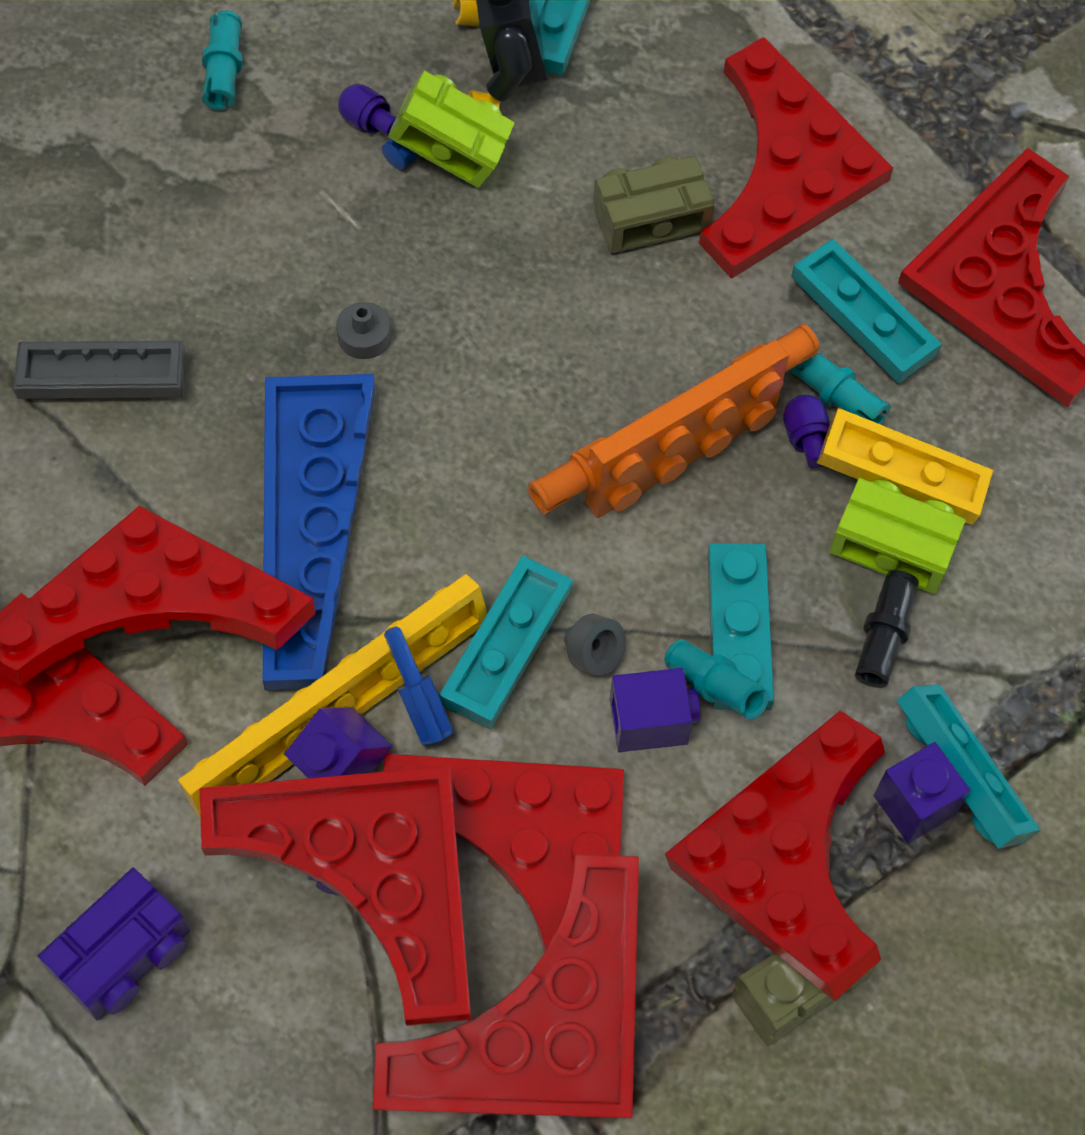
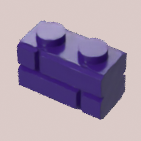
[37,867,190,1021]

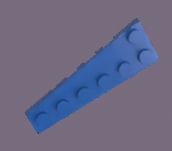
[262,374,375,690]

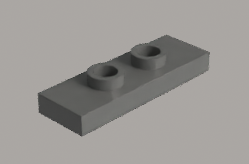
[13,341,185,399]

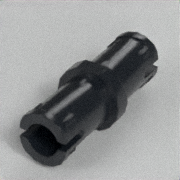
[855,570,919,688]

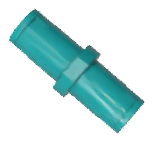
[202,10,243,110]
[788,352,891,425]
[664,639,769,720]

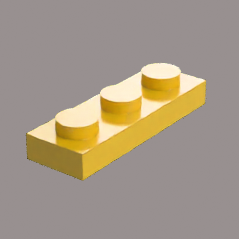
[817,408,993,525]

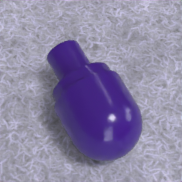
[338,84,396,136]
[783,395,830,468]

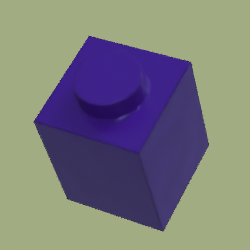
[609,668,700,752]
[284,707,393,778]
[873,742,971,844]

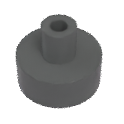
[336,302,391,359]
[564,614,626,676]

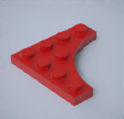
[699,37,893,279]
[898,148,1085,408]
[0,506,316,687]
[0,593,188,786]
[665,711,885,1001]
[383,754,624,952]
[200,766,471,1026]
[373,854,639,1118]

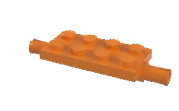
[528,324,819,519]

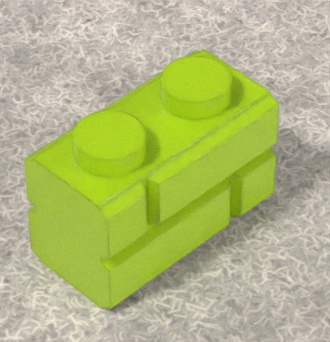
[388,70,515,188]
[829,477,966,595]

